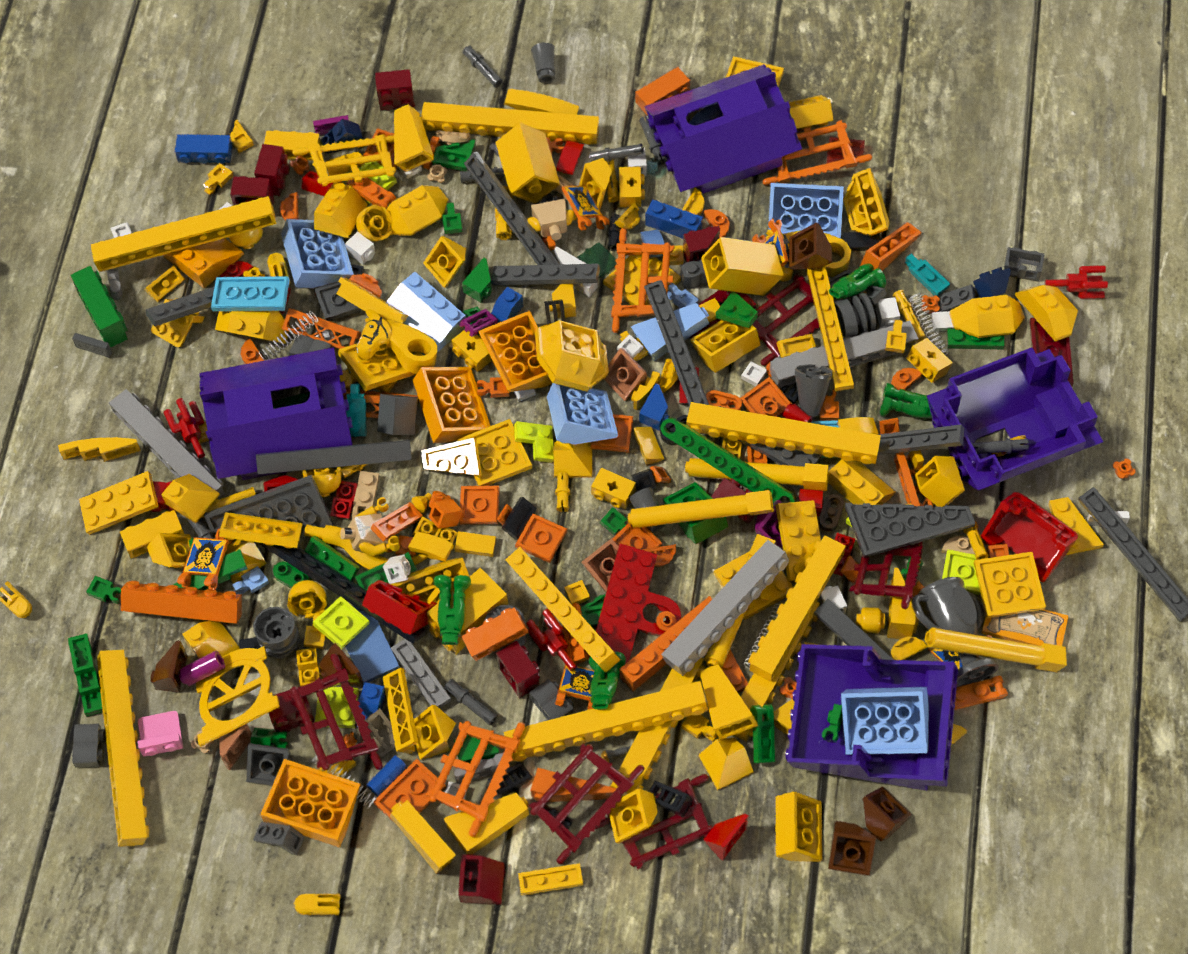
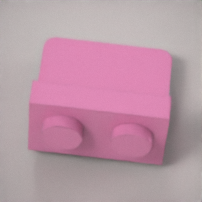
[138,711,183,757]

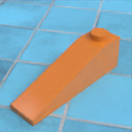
[860,222,922,271]
[531,768,617,802]

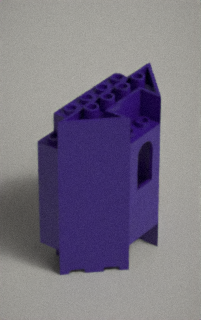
[644,64,802,194]
[199,347,353,480]
[927,347,1103,490]

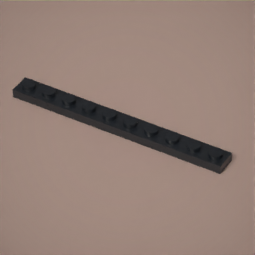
[260,543,426,644]

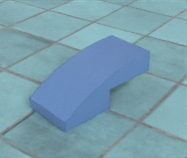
[640,229,664,258]

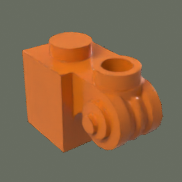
[428,491,463,529]

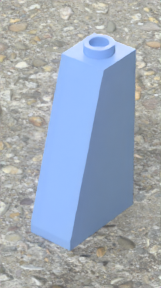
[631,303,709,361]

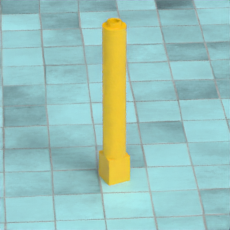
[685,458,829,491]
[628,490,774,528]
[704,534,776,668]
[925,627,1067,672]

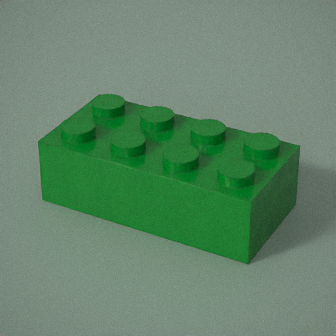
[70,265,128,348]

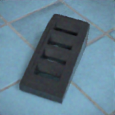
[486,762,532,800]
[648,781,693,818]

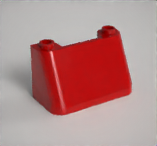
[980,492,1078,583]

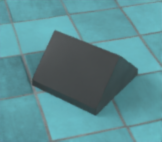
[377,394,418,435]
[246,743,293,786]

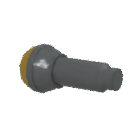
[601,746,630,763]

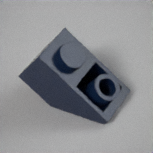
[321,119,363,154]
[973,267,1011,298]

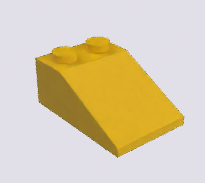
[887,568,919,639]

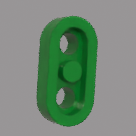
[273,561,309,588]

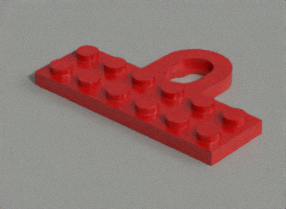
[589,543,681,663]

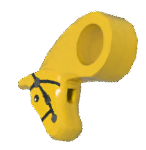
[766,229,851,282]
[357,309,437,373]

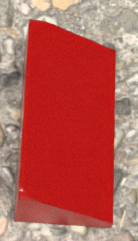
[301,171,342,196]

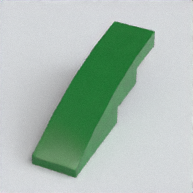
[173,549,248,590]
[68,633,103,717]

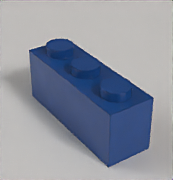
[175,134,233,164]
[645,199,703,239]

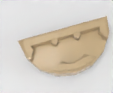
[436,131,471,145]
[941,536,975,555]

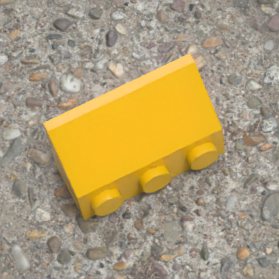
[789,95,834,130]
[314,182,368,238]
[690,320,760,373]
[828,459,896,505]
[775,791,822,862]

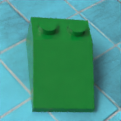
[663,482,728,544]

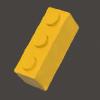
[264,130,321,161]
[120,510,184,559]

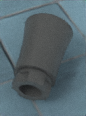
[531,43,556,84]
[629,487,665,532]

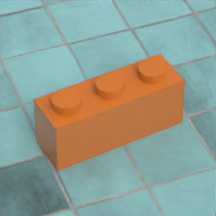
[635,67,690,116]
[461,607,529,661]

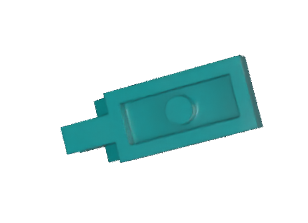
[905,253,950,296]
[346,384,367,437]

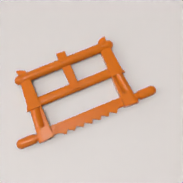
[762,120,872,185]
[611,228,675,333]
[426,721,525,837]

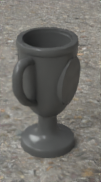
[911,577,999,686]

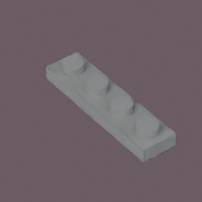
[391,639,451,708]

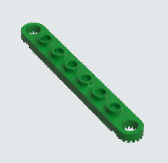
[661,417,795,503]

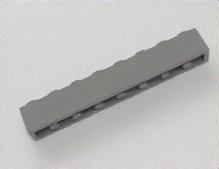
[769,320,919,389]
[109,389,225,499]
[661,540,789,676]

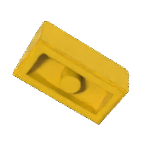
[144,265,185,302]
[634,427,664,465]

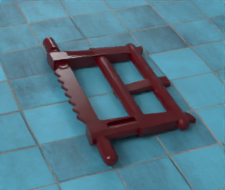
[752,275,819,366]
[849,541,923,609]
[287,653,383,770]
[529,743,644,865]
[595,774,713,871]

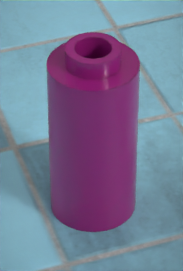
[179,651,225,686]

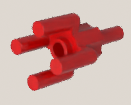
[1045,265,1108,299]
[163,398,205,458]
[526,609,577,671]

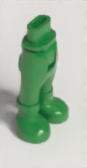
[829,263,886,299]
[880,383,932,419]
[434,575,471,645]
[589,652,626,709]

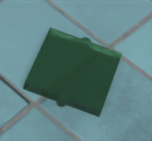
[576,242,617,279]

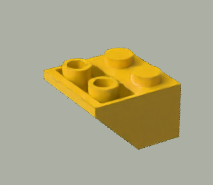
[914,456,965,507]

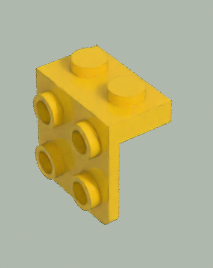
[151,298,205,347]

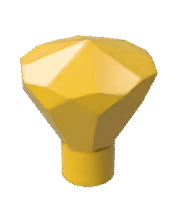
[411,493,431,513]

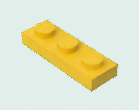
[518,863,583,896]

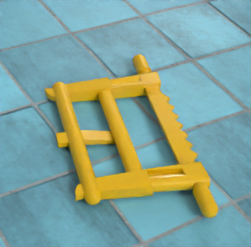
[293,134,396,186]

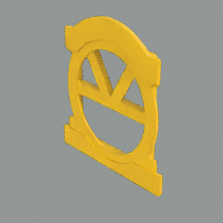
[196,646,279,747]

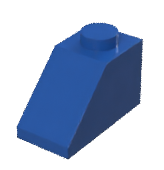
[491,287,523,323]
[639,384,670,431]
[355,682,386,728]

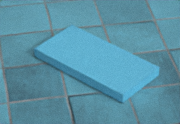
[211,276,290,311]

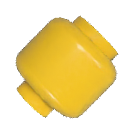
[856,607,885,633]

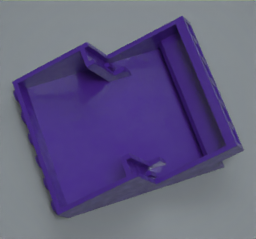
[785,644,958,791]

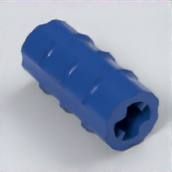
[367,755,407,797]

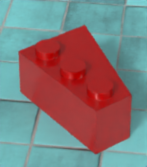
[362,580,438,635]

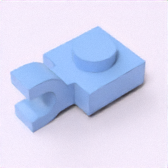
[667,283,699,308]
[232,566,269,594]

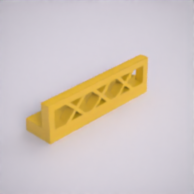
[336,277,408,323]
[383,668,418,754]

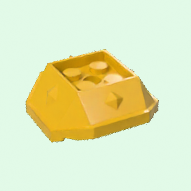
[535,320,609,392]

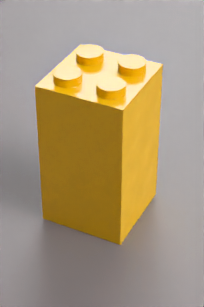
[495,122,560,204]
[701,237,784,296]
[427,568,508,654]

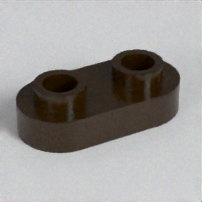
[819,494,844,531]

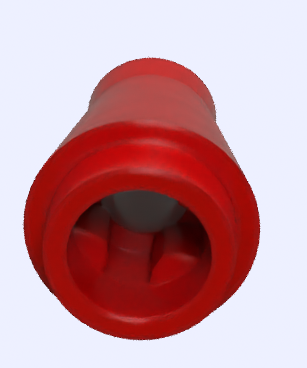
[783,403,812,423]

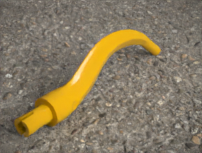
[304,524,429,570]

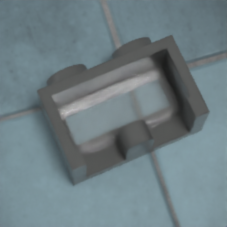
[1003,247,1045,282]

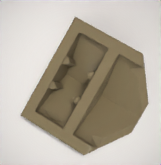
[357,708,395,757]

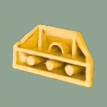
[843,168,889,236]
[387,185,448,236]
[1015,285,1078,341]
[949,295,1025,338]
[215,311,290,344]
[391,557,469,602]

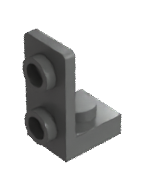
[938,284,979,312]
[253,822,305,855]

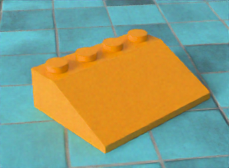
[162,238,244,289]
[478,311,552,392]
[413,367,491,443]
[260,759,360,848]

